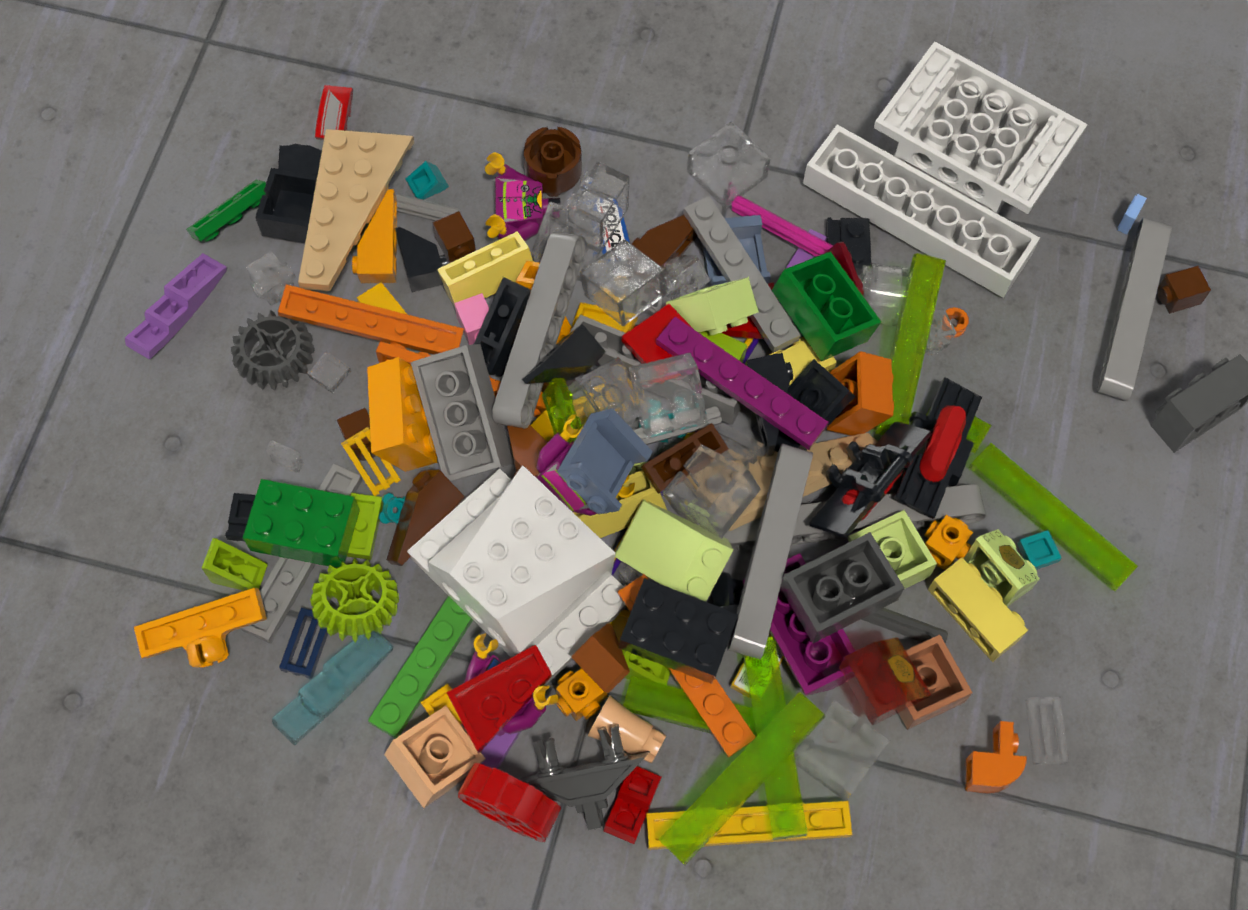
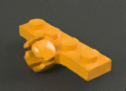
[134,588,267,667]

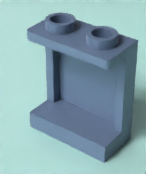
[702,215,771,286]
[557,408,653,515]

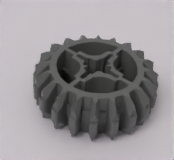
[231,310,315,390]

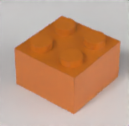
[827,351,894,436]

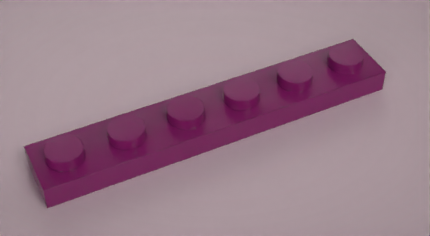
[656,317,829,450]

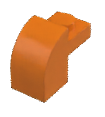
[965,721,1027,793]

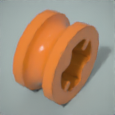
[939,307,969,338]

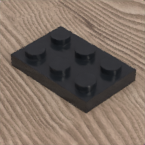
[752,359,855,453]

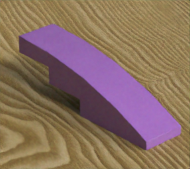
[125,253,227,360]

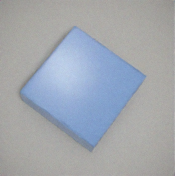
[1117,194,1147,235]

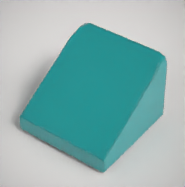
[405,161,449,200]

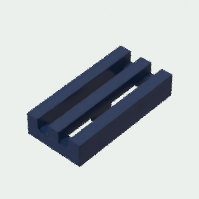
[279,608,328,679]

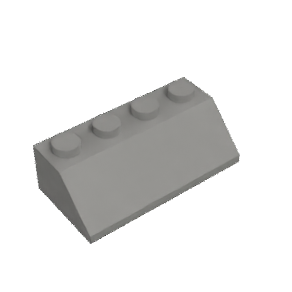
[411,344,514,481]

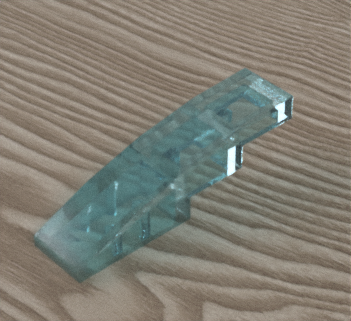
[272,631,394,746]

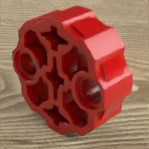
[458,763,561,842]

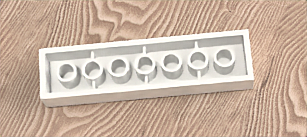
[803,125,1040,298]

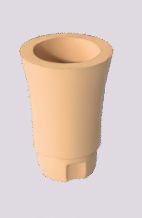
[588,696,667,763]

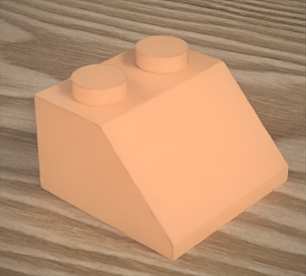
[384,706,485,808]

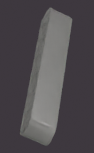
[1097,218,1172,401]
[492,232,586,428]
[728,444,813,660]

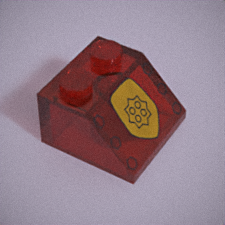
[839,637,931,726]

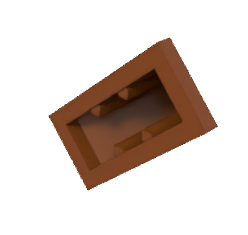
[571,623,630,693]

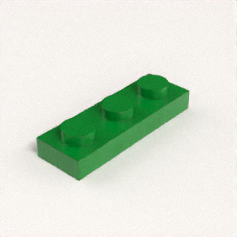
[186,179,266,242]

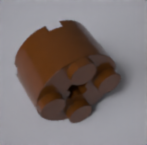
[524,127,582,197]

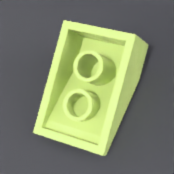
[615,499,733,602]

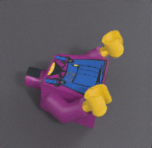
[461,633,558,736]

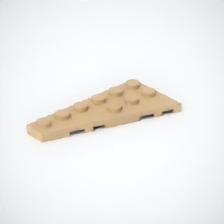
[298,129,414,291]
[681,433,878,531]

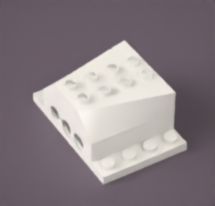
[874,41,1088,214]
[407,465,626,686]

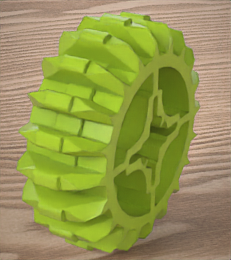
[310,558,399,643]

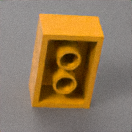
[367,357,437,472]

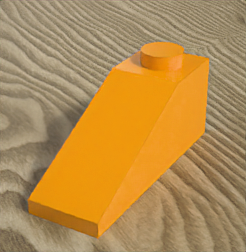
[352,189,397,283]

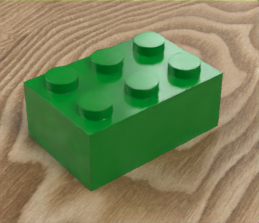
[771,251,882,361]
[243,479,360,568]

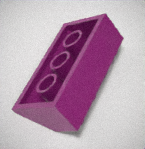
[743,553,864,696]

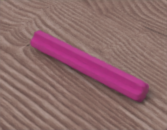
[731,196,833,257]

